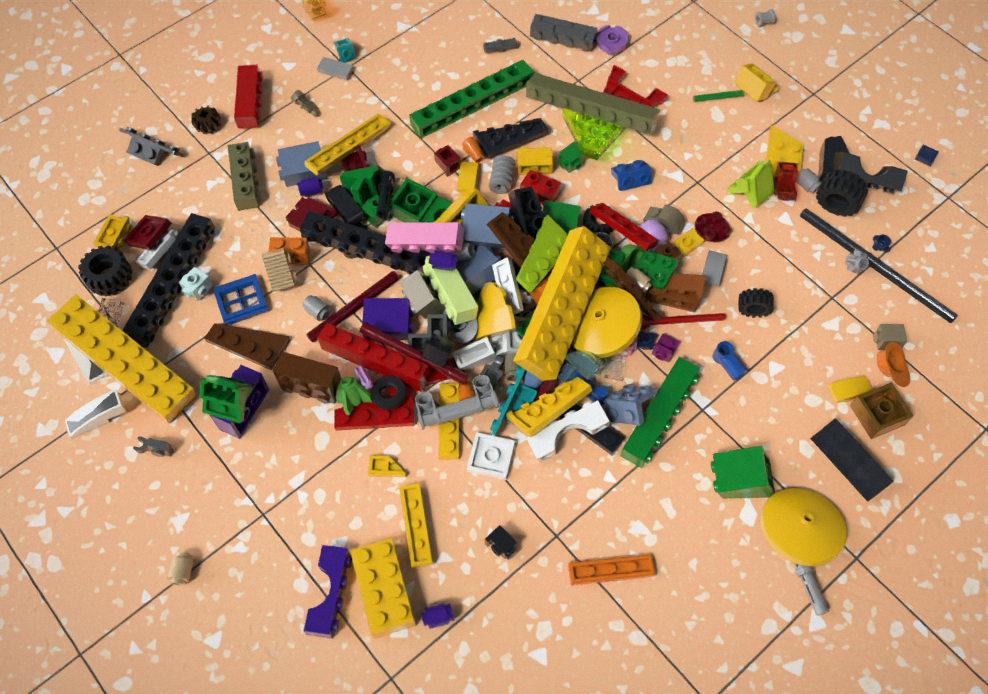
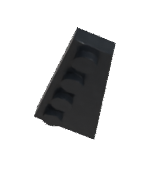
[473,118,549,159]

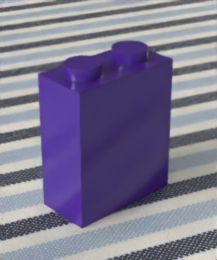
[362,298,414,341]

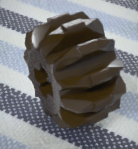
[191,105,221,134]

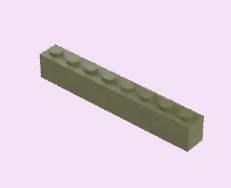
[526,73,660,134]

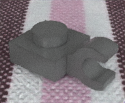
[480,355,505,390]
[133,436,174,457]

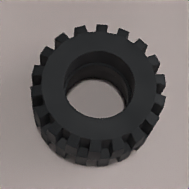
[816,169,868,216]
[78,245,133,296]

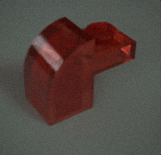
[774,162,798,201]

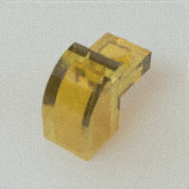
[301,0,327,21]

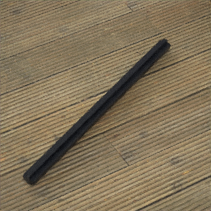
[800,208,958,323]

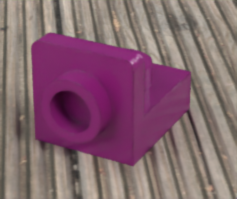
[652,333,680,363]

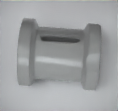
[754,9,776,26]

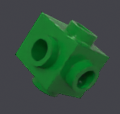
[361,194,390,227]

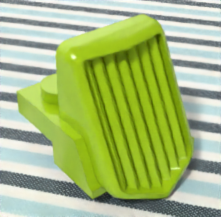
[727,160,774,208]

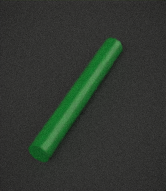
[693,90,743,102]

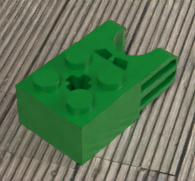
[389,178,452,223]

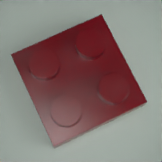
[124,215,172,250]

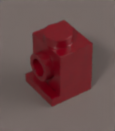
[434,145,461,177]

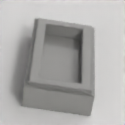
[316,57,354,81]

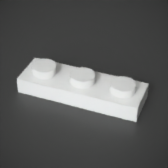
[492,257,524,315]

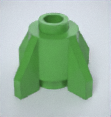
[335,377,373,415]

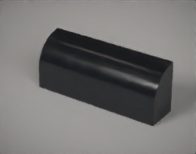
[810,418,894,502]

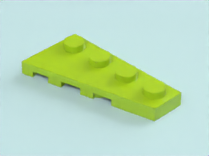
[516,215,568,293]

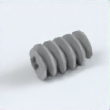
[489,155,515,194]

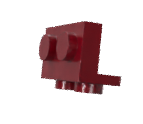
[341,145,370,172]

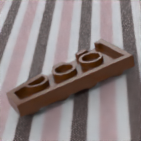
[486,212,555,275]

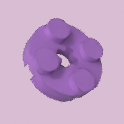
[596,25,628,56]

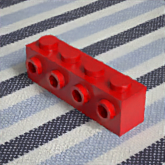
[234,64,264,129]

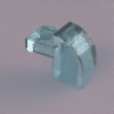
[558,351,606,383]

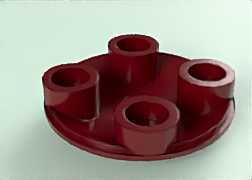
[695,211,731,242]

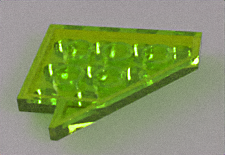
[562,108,627,160]

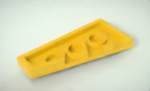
[505,377,592,438]

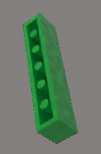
[620,357,700,468]

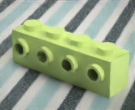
[423,256,478,325]

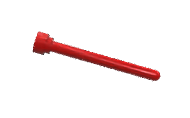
[640,313,726,330]

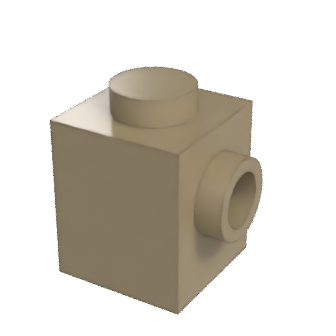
[873,324,907,350]

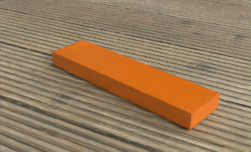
[568,554,656,586]

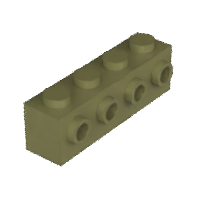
[227,142,261,211]

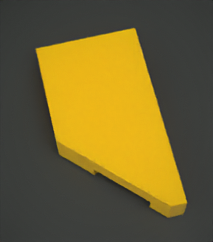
[368,455,406,478]

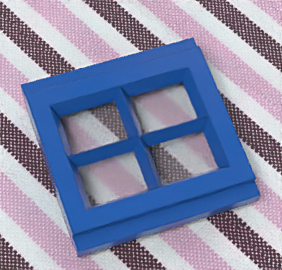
[213,274,269,325]

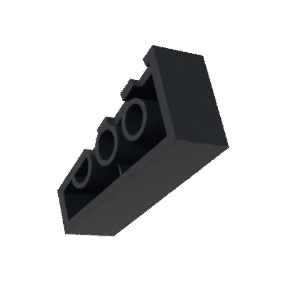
[508,186,545,241]

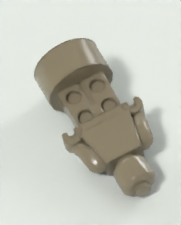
[291,90,319,117]

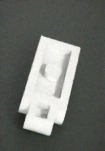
[135,228,178,270]

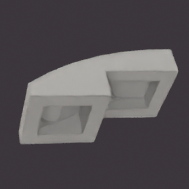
[702,250,727,287]

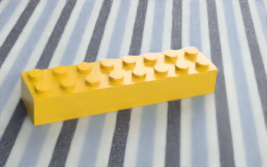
[513,226,611,381]
[47,294,197,424]

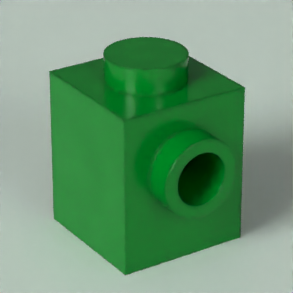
[558,141,586,173]

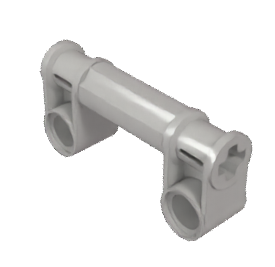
[415,375,499,430]

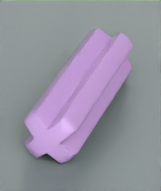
[354,365,373,390]

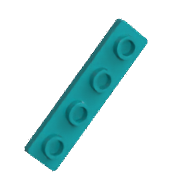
[489,366,538,436]

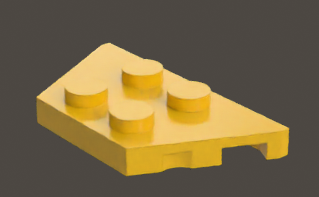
[765,126,804,179]

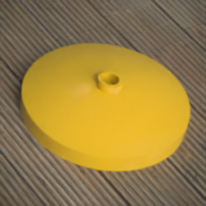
[571,287,642,358]
[760,488,847,566]

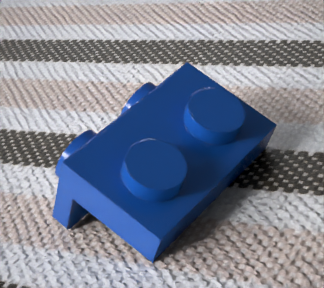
[611,160,652,191]

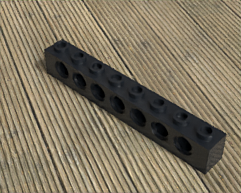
[300,211,430,275]
[122,213,215,348]

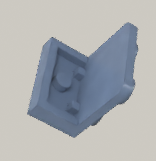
[604,384,658,425]

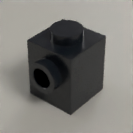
[421,333,455,368]

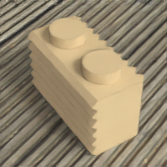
[262,248,297,292]

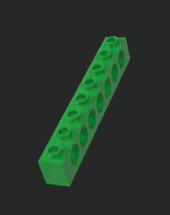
[409,59,534,139]

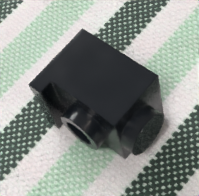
[485,525,517,560]

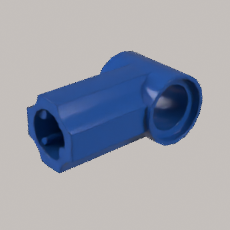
[712,341,748,381]

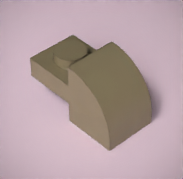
[643,204,685,235]

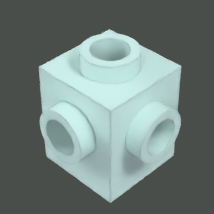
[179,267,213,301]

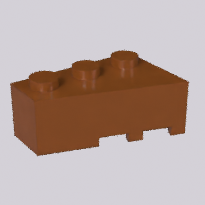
[642,273,706,313]

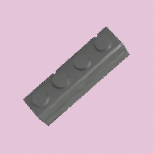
[530,13,598,51]

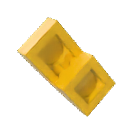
[457,161,479,192]
[827,376,872,403]

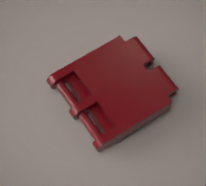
[285,197,339,232]

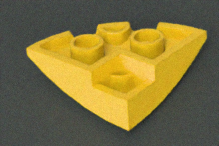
[473,282,516,340]

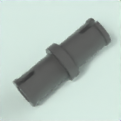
[483,37,517,53]

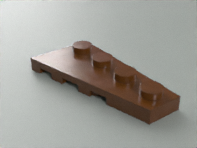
[603,258,662,322]
[204,323,290,370]

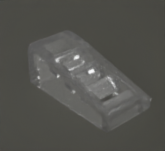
[98,298,124,326]

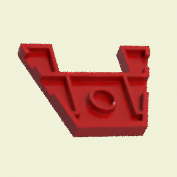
[603,65,668,107]

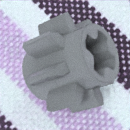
[845,250,869,274]

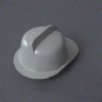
[443,309,478,343]

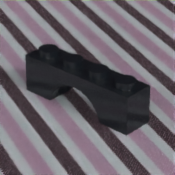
[830,152,908,194]

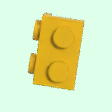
[93,214,132,249]

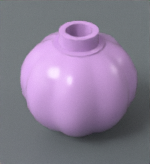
[636,219,669,252]

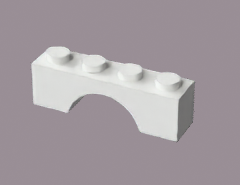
[526,401,610,463]

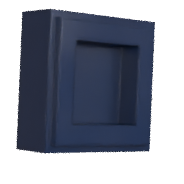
[914,144,939,167]

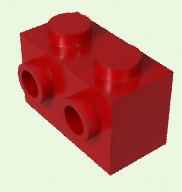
[520,169,561,205]

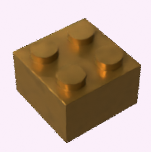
[850,382,914,439]

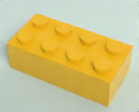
[350,538,416,639]

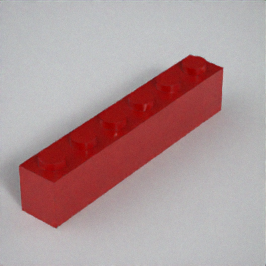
[317,323,430,392]

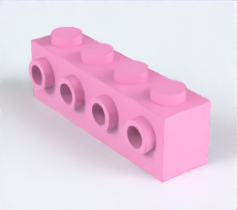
[385,223,464,253]

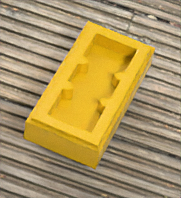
[671,228,705,260]

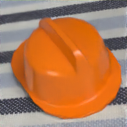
[877,342,910,387]

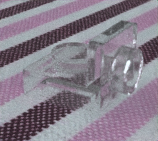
[604,351,628,381]

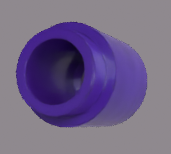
[297,176,324,197]
[429,250,457,271]
[421,602,454,629]

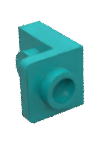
[333,37,356,62]

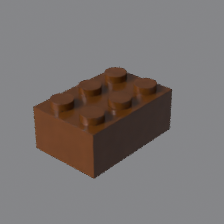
[273,351,342,404]

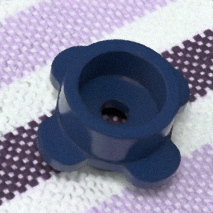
[872,234,891,253]
[637,331,656,350]

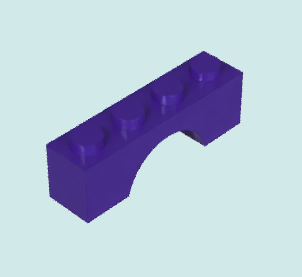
[303,545,352,639]

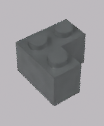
[408,314,448,353]

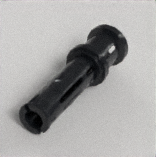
[376,171,395,218]

